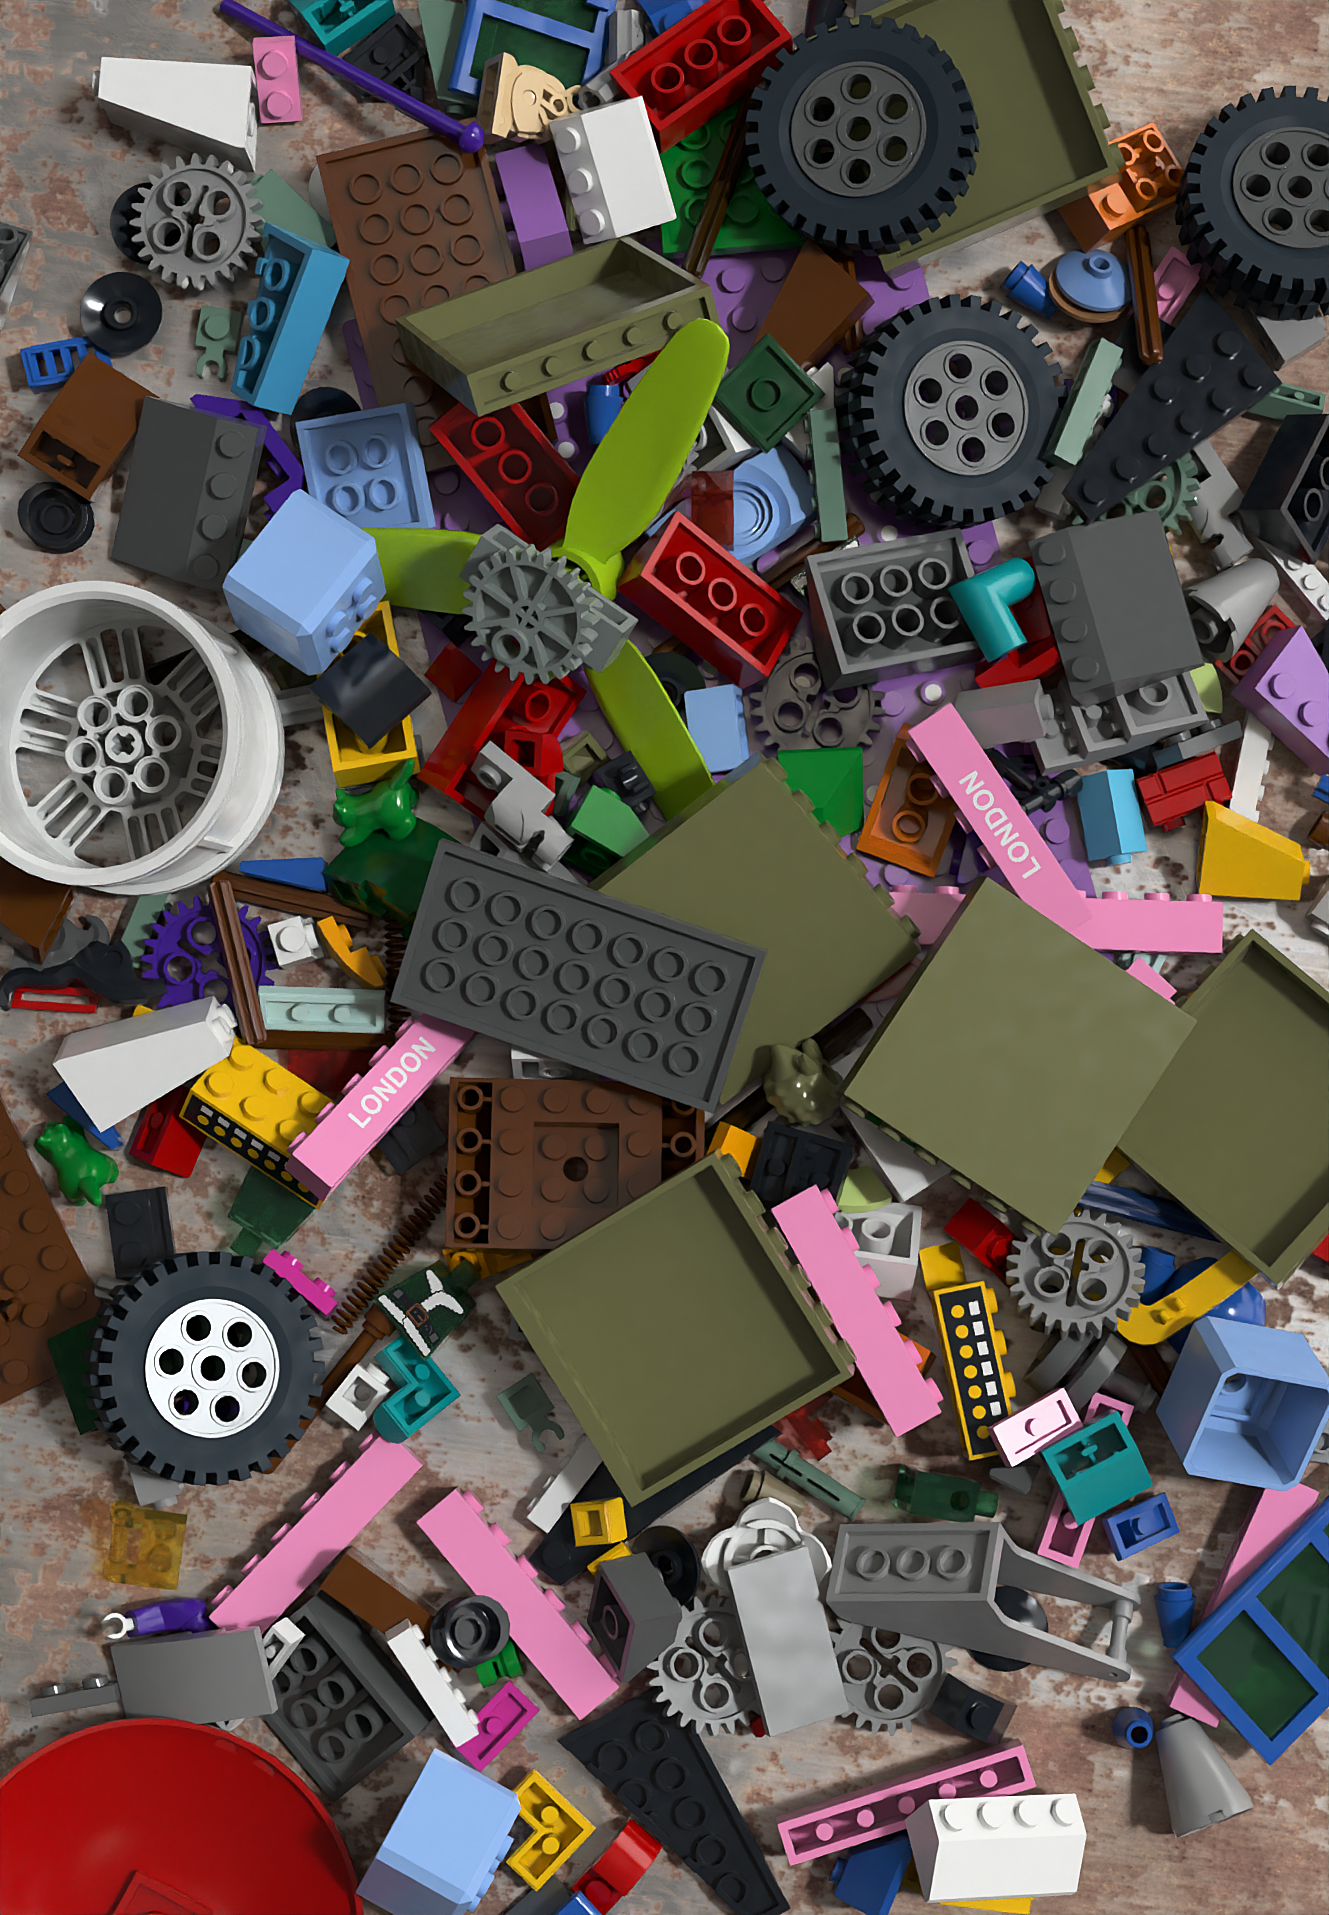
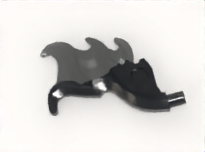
[0,914,168,1011]

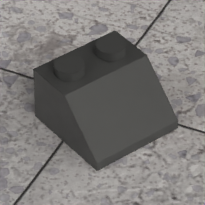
[587,1552,682,1683]

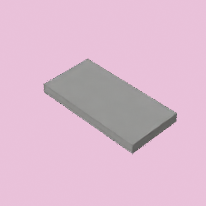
[724,1545,850,1737]

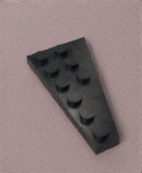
[528,1425,783,1586]
[557,1686,791,1915]

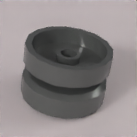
[1022,1328,1127,1413]

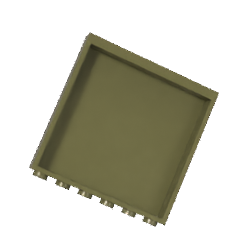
[807,0,1126,280]
[394,235,721,417]
[586,750,922,1105]
[837,876,1197,1237]
[1114,929,1329,1291]
[495,1147,857,1507]

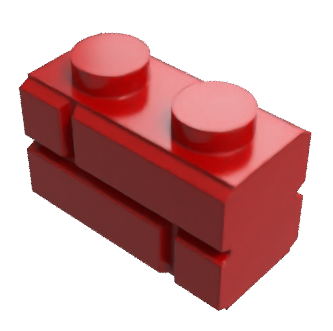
[1135,751,1232,834]

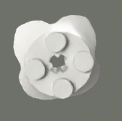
[701,1497,832,1593]

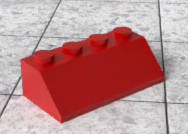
[609,0,793,154]
[616,511,803,689]
[416,639,587,822]

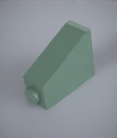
[417,0,502,121]
[250,169,340,254]

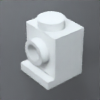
[268,916,324,969]
[325,1362,392,1431]

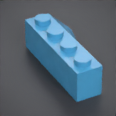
[230,222,350,415]

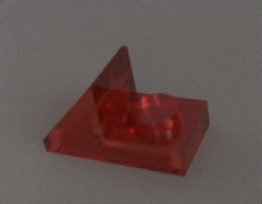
[691,471,734,551]
[287,1049,373,1093]
[785,1393,833,1461]

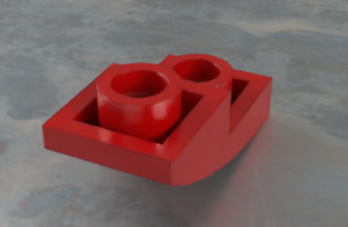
[1214,604,1296,686]

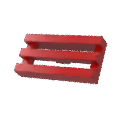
[11,986,99,1014]

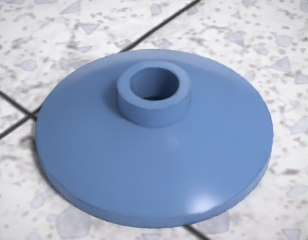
[1055,249,1132,312]

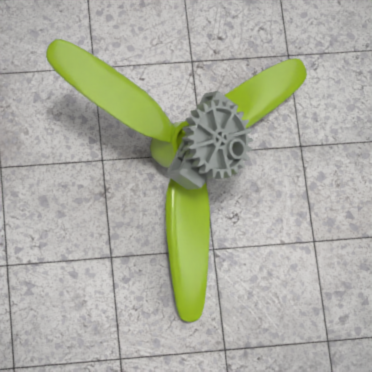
[360,318,730,822]

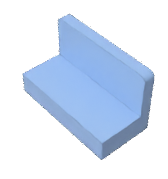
[684,684,750,773]

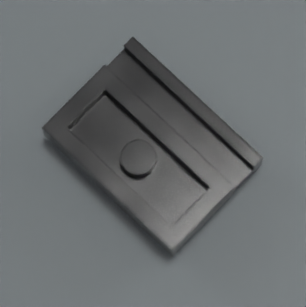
[377,1098,448,1176]
[105,1186,176,1279]

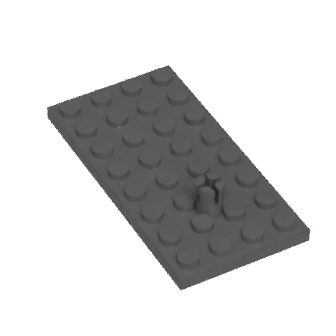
[390,838,768,1114]

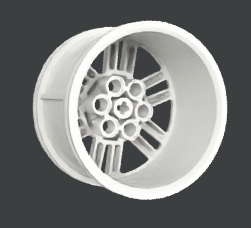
[0,581,285,896]

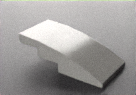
[1029,671,1208,776]
[110,1625,278,1724]

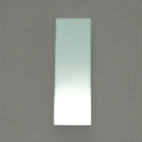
[258,986,386,1034]

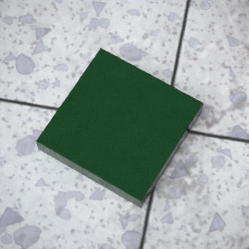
[713,333,826,454]

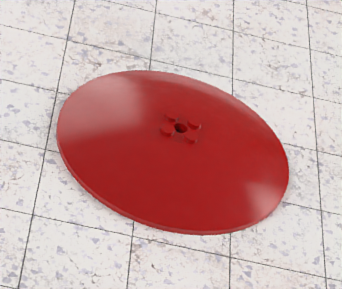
[0,1717,364,1915]

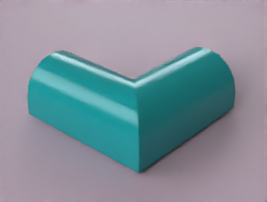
[948,557,1036,663]
[373,1332,461,1444]

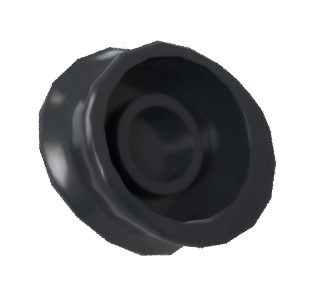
[17,482,95,553]
[430,1595,510,1669]

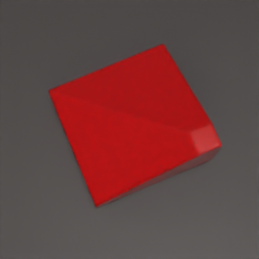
[424,641,483,703]

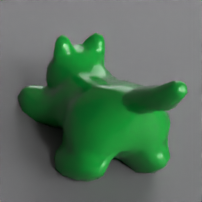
[332,758,420,847]
[33,1115,119,1207]

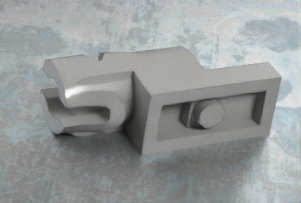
[1186,440,1254,572]
[470,741,574,873]

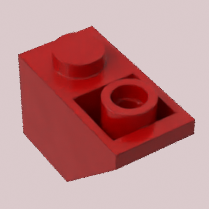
[943,1197,1022,1289]

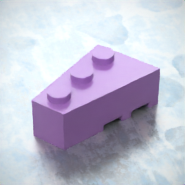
[492,143,573,271]
[1231,625,1329,776]

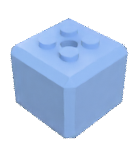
[222,489,386,676]
[1156,1316,1329,1491]
[355,1748,521,1915]

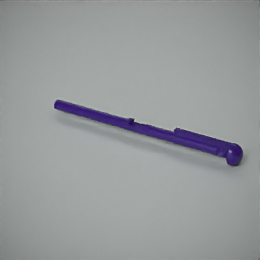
[220,0,485,154]

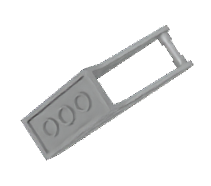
[826,1522,1141,1682]

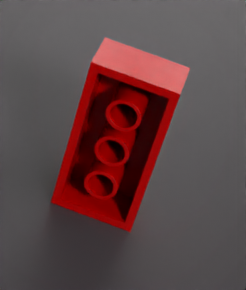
[428,401,581,552]

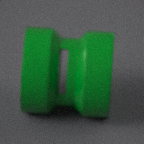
[475,1635,524,1688]

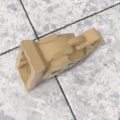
[476,52,582,145]

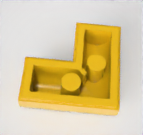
[506,1768,596,1892]

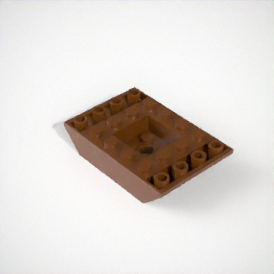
[445,1077,705,1255]

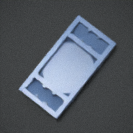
[646,444,817,565]

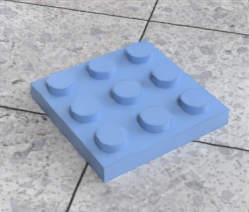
[295,402,436,528]

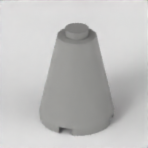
[1182,558,1280,664]
[1155,1713,1254,1839]

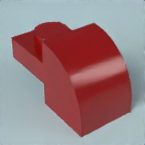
[974,633,1062,688]
[504,729,563,817]
[571,1818,663,1915]

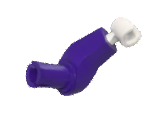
[101,1597,217,1642]

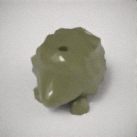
[762,1038,843,1128]

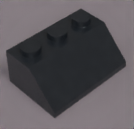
[1238,414,1329,565]

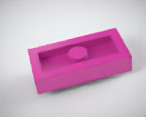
[262,1249,338,1321]
[450,1679,540,1772]

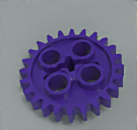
[141,895,278,1024]

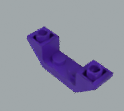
[190,394,307,521]

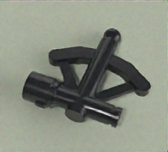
[983,747,1083,816]

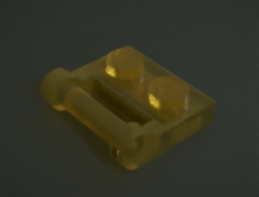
[102,1500,188,1591]

